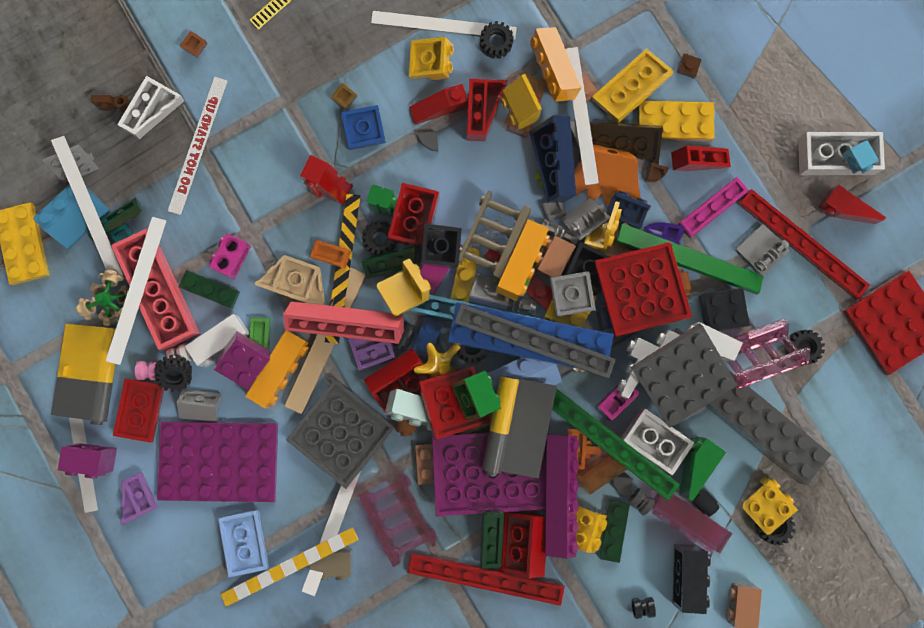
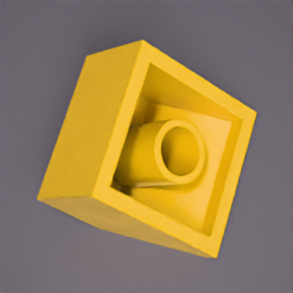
[500,74,542,130]

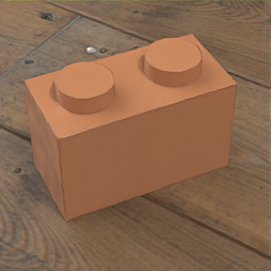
[535,236,576,279]
[726,583,762,628]

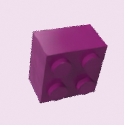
[214,331,270,390]
[58,443,117,479]

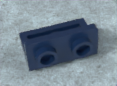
[606,191,651,230]

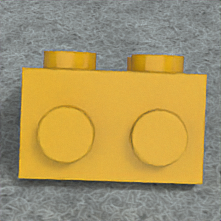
[584,201,622,253]
[377,258,431,316]
[742,476,798,534]
[576,506,607,553]

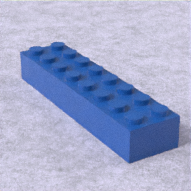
[448,302,614,370]

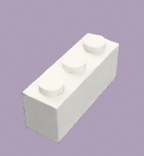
[185,314,249,367]

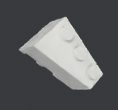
[117,76,184,139]

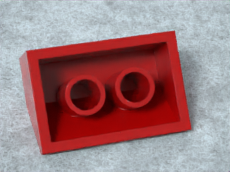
[387,182,440,247]
[364,348,430,416]
[499,512,546,579]

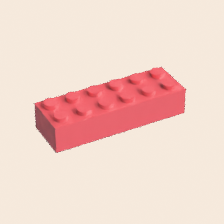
[111,229,201,351]

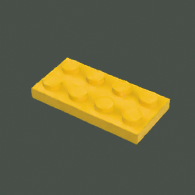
[592,48,673,123]
[638,101,714,141]
[0,202,50,285]

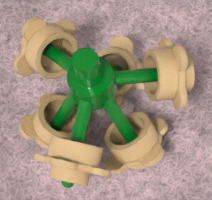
[75,270,129,327]

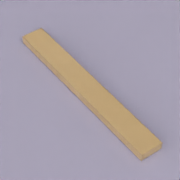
[285,267,366,414]

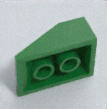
[679,436,726,501]

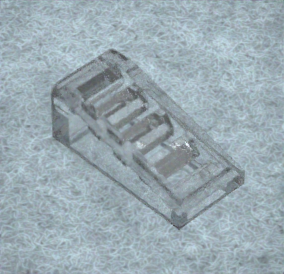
[471,217,505,249]

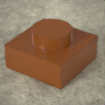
[180,30,208,58]

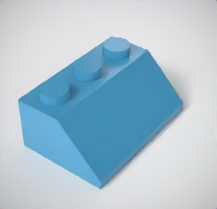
[33,184,110,249]

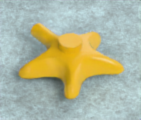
[414,343,461,378]

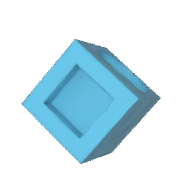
[842,140,879,174]

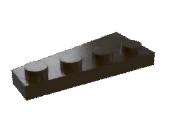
[589,122,663,165]

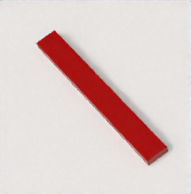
[738,189,870,300]
[407,552,565,606]

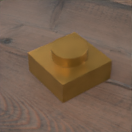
[331,83,358,110]

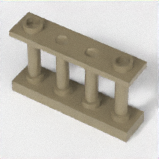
[459,190,531,281]

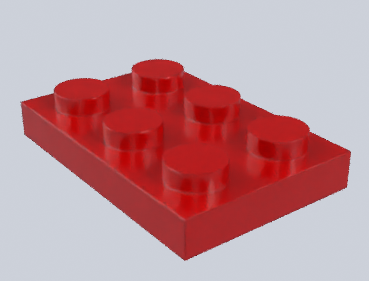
[113,378,164,443]

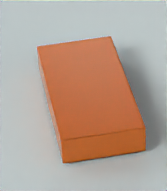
[310,240,351,269]

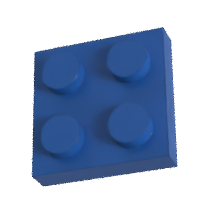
[341,105,386,150]

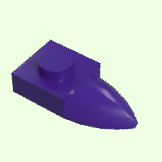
[644,222,685,245]

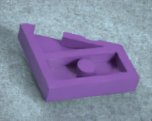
[348,338,396,371]
[120,472,158,525]

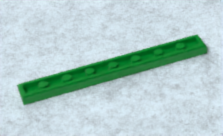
[616,224,764,295]
[552,388,680,501]

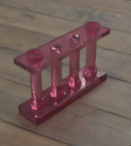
[727,318,810,389]
[359,472,438,567]

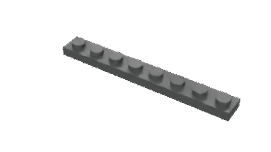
[454,304,616,379]

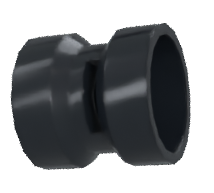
[632,597,656,619]

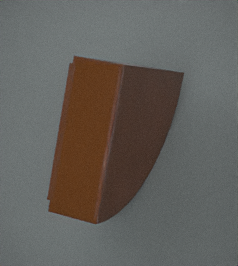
[645,163,669,182]

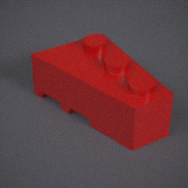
[467,78,507,142]
[300,155,353,206]

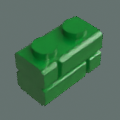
[367,184,397,216]

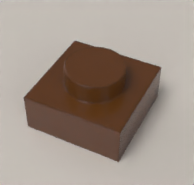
[677,53,702,78]

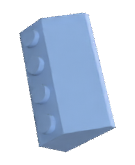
[487,358,562,414]

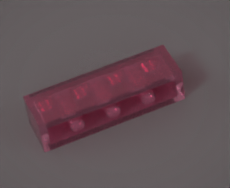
[652,493,733,553]

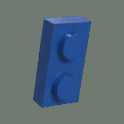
[413,316,443,358]

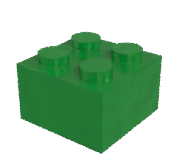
[451,370,501,421]

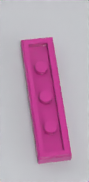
[678,177,749,238]

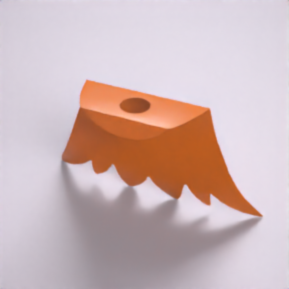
[574,145,641,206]

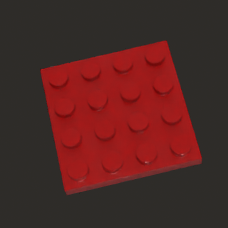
[594,242,692,337]
[843,270,924,375]

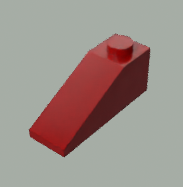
[409,84,468,125]
[671,146,731,171]
[818,184,886,224]

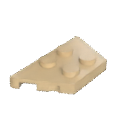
[254,255,325,305]

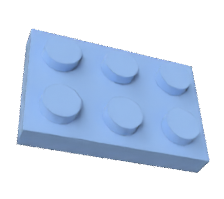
[218,510,269,577]

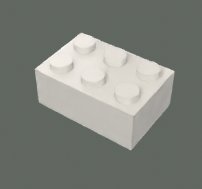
[621,408,694,476]

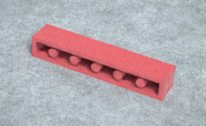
[283,301,404,344]

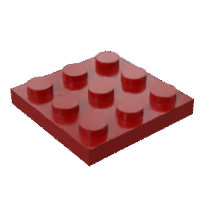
[418,366,490,440]

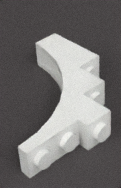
[617,322,743,399]

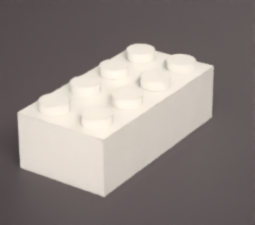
[798,132,885,175]

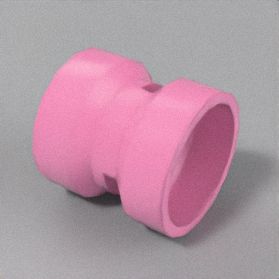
[135,361,158,380]

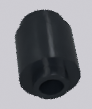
[392,321,416,350]
[691,487,720,517]

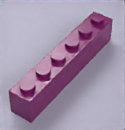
[545,435,579,558]

